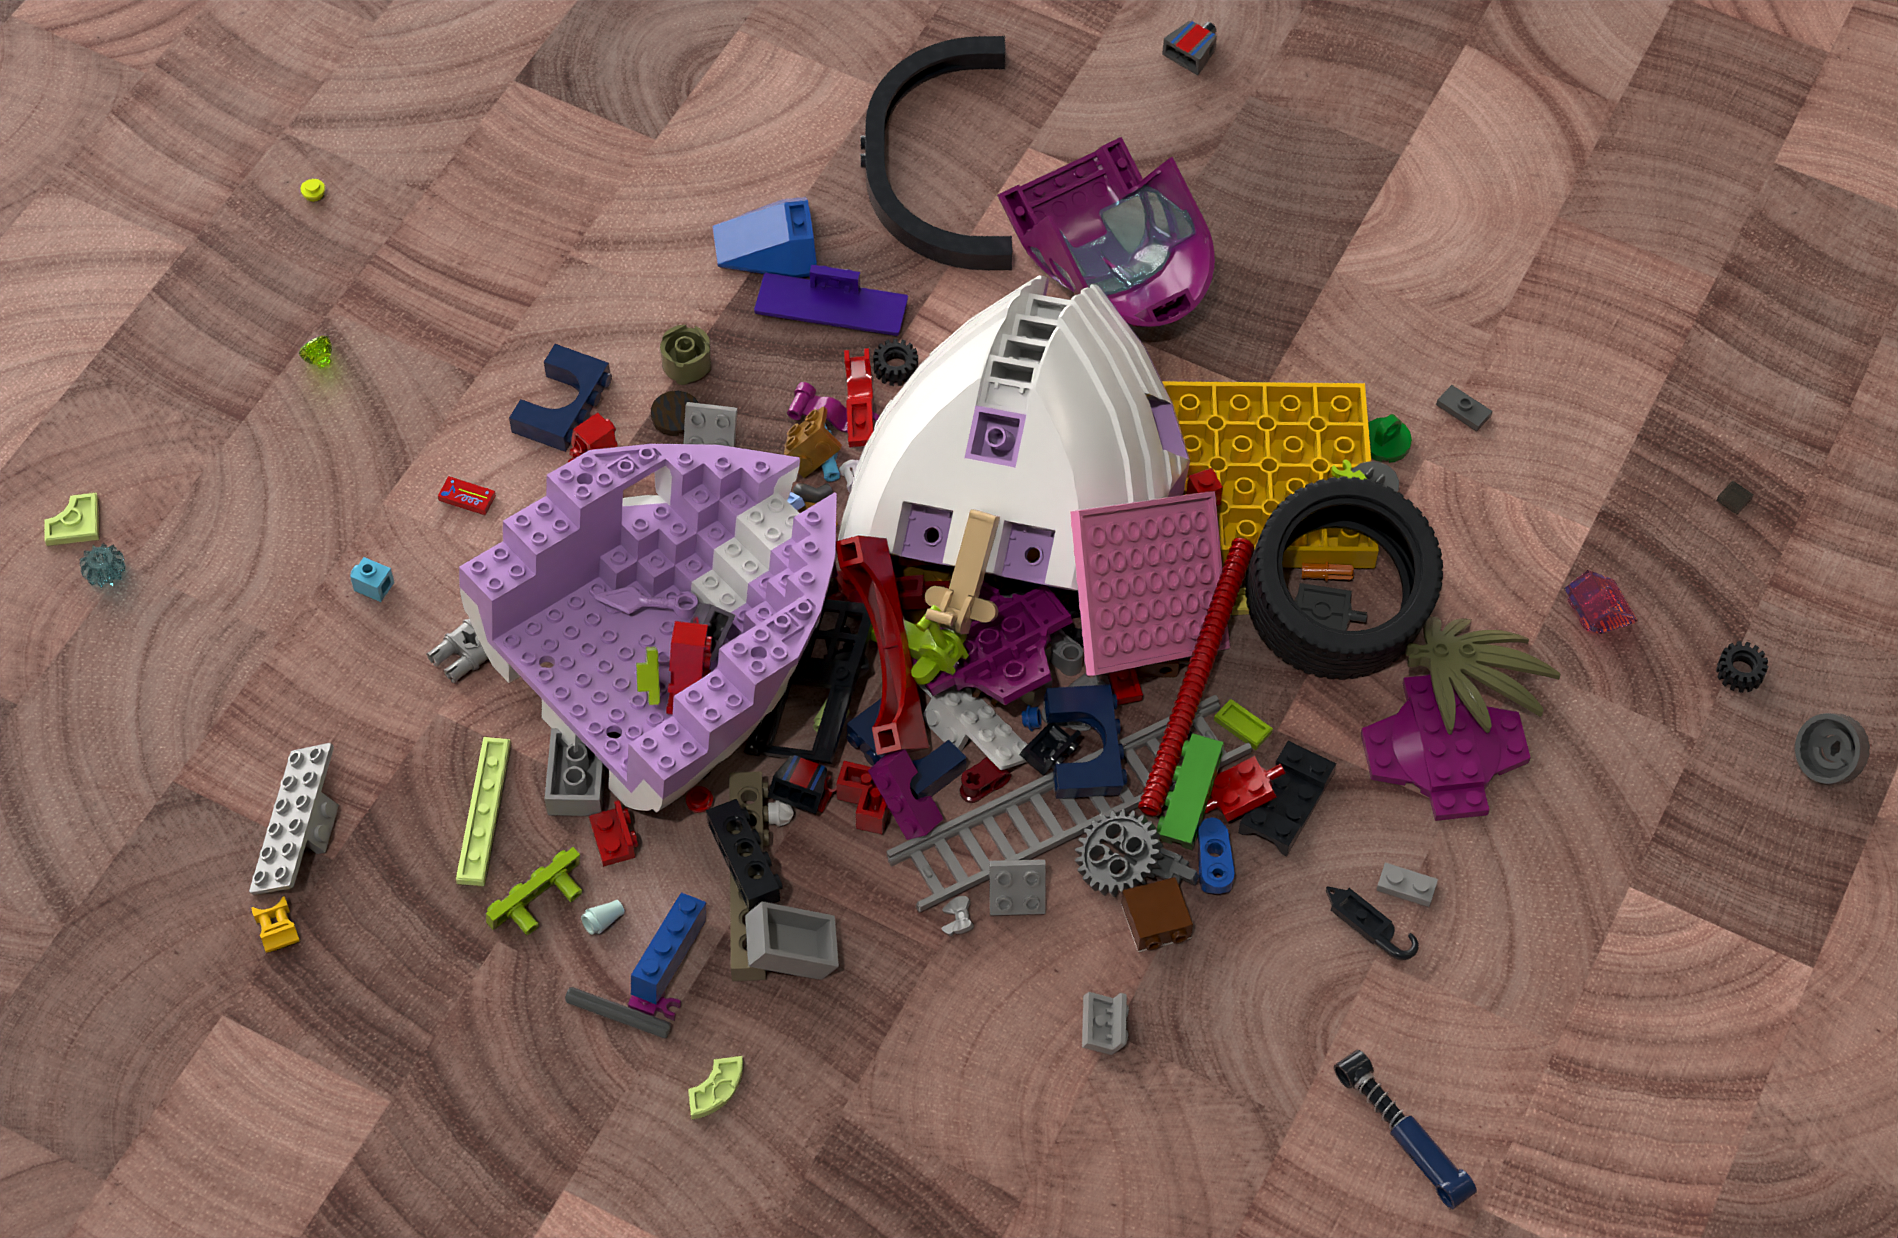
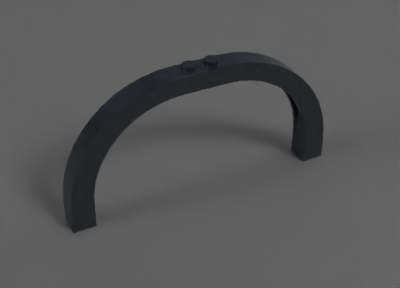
[861,36,1013,270]

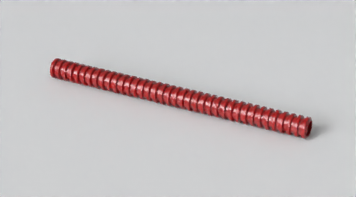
[1138,538,1254,816]

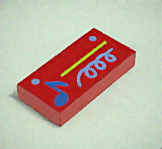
[438,476,496,515]

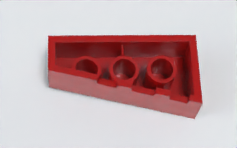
[568,412,618,462]

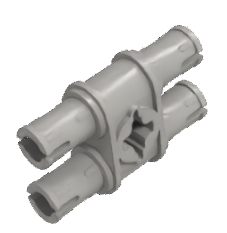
[426,619,488,683]

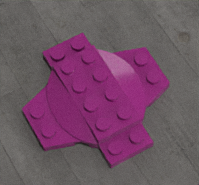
[911,581,1072,705]
[1361,675,1531,821]

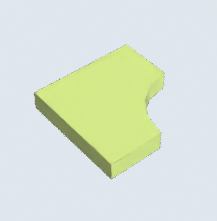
[45,493,99,546]

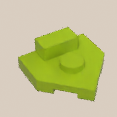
[636,646,660,705]

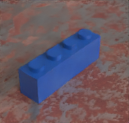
[631,892,706,1004]

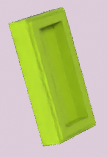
[1214,699,1273,750]

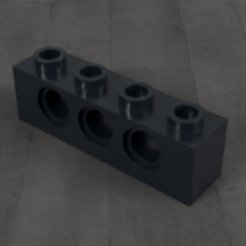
[706,798,783,912]

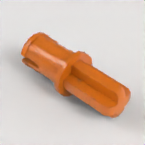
[1302,561,1354,582]

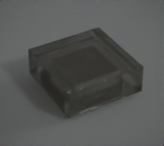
[1716,480,1754,515]

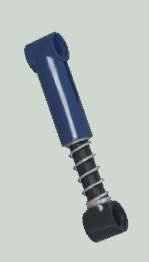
[1334,1049,1477,1209]

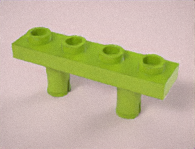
[486,847,582,935]

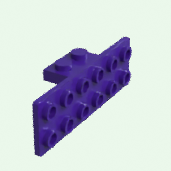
[754,265,908,336]

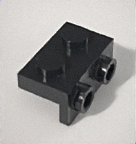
[1019,723,1081,776]

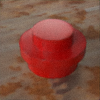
[686,786,713,813]

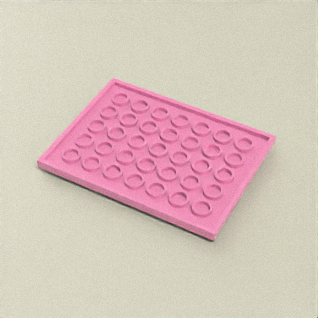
[1070,491,1230,676]

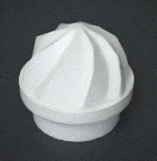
[768,800,794,827]

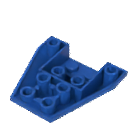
[713,197,817,278]

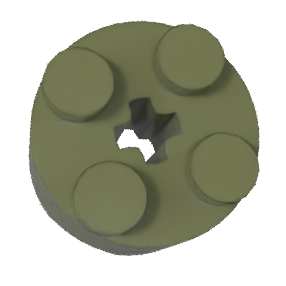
[660,325,711,385]

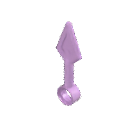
[594,585,698,618]

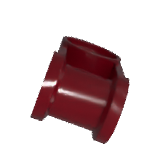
[960,757,1012,803]

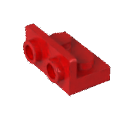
[589,800,638,867]

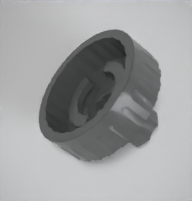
[1795,713,1870,784]

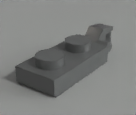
[1124,845,1200,885]

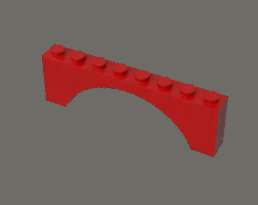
[835,535,929,755]

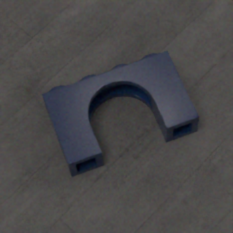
[509,344,612,452]
[1044,684,1127,799]
[846,698,967,799]

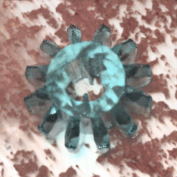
[79,542,126,588]

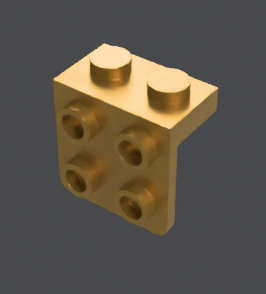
[784,406,842,478]

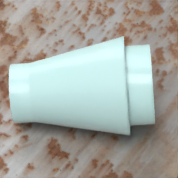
[581,900,625,935]

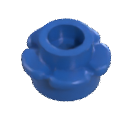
[1022,705,1042,731]

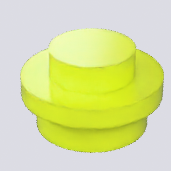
[301,179,325,202]

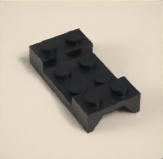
[1238,741,1337,857]

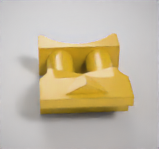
[251,896,300,953]

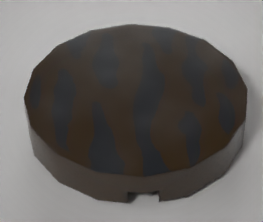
[650,390,698,436]

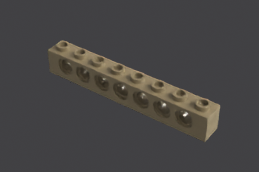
[729,772,769,981]

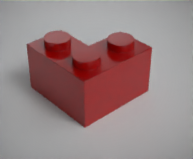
[836,761,890,835]

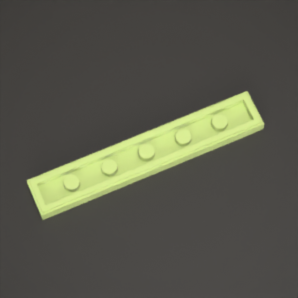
[456,737,511,886]

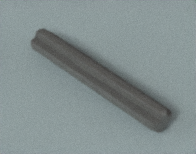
[565,987,671,1038]

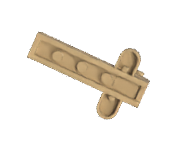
[925,509,1000,634]

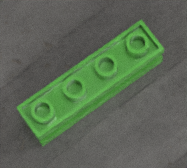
[1157,733,1225,850]

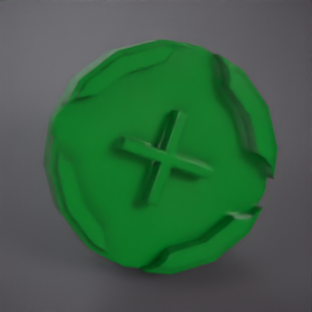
[1368,414,1412,463]

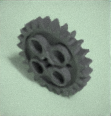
[1075,809,1163,897]

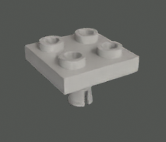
[684,402,738,447]
[989,859,1045,915]

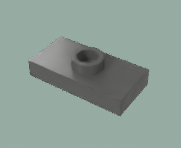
[1436,385,1493,431]

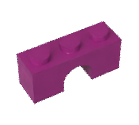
[868,749,943,840]

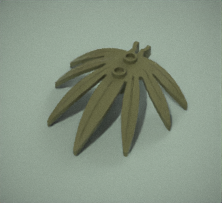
[1406,616,1561,735]

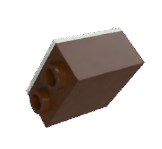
[1121,877,1193,952]

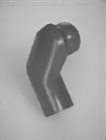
[793,483,833,503]

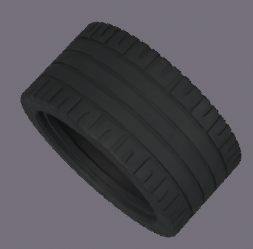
[1245,476,1443,680]

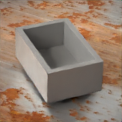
[745,902,839,980]

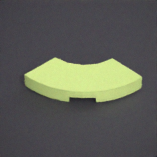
[688,1056,743,1119]

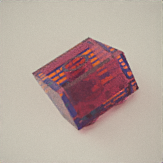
[1564,570,1638,634]

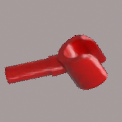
[818,776,837,813]

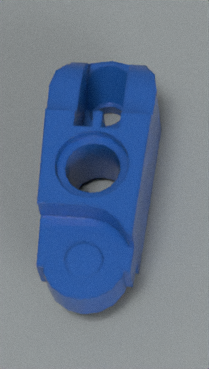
[1198,817,1235,894]

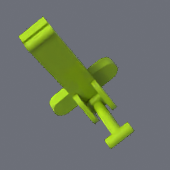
[869,605,969,685]

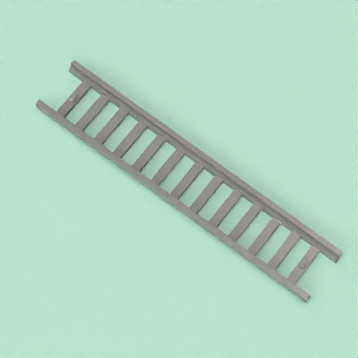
[886,695,1252,913]

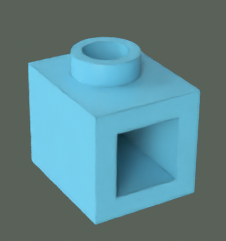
[350,557,394,602]

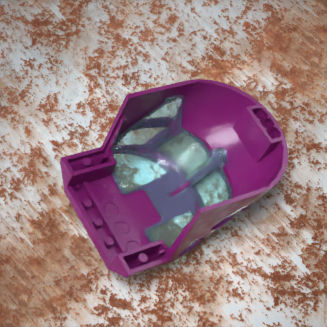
[997,137,1215,327]

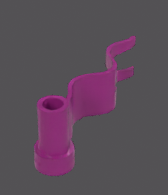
[787,382,880,433]

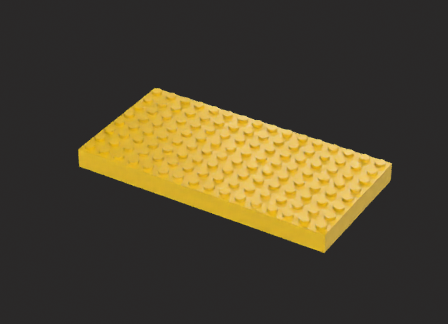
[1027,381,1379,568]

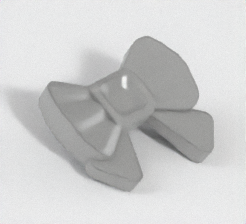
[942,896,974,936]

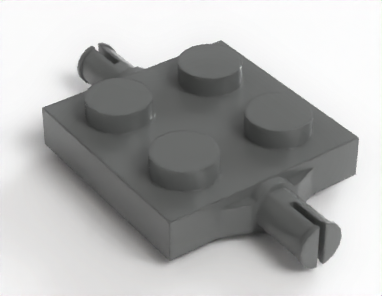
[1294,583,1367,631]

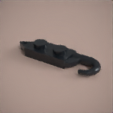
[1326,886,1419,960]

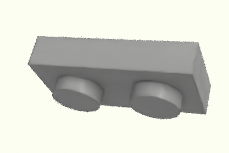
[1376,863,1438,907]

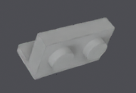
[1082,992,1129,1055]

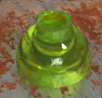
[298,335,332,369]

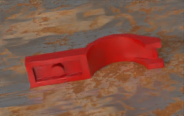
[844,348,874,448]

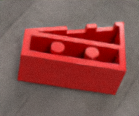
[666,621,712,714]

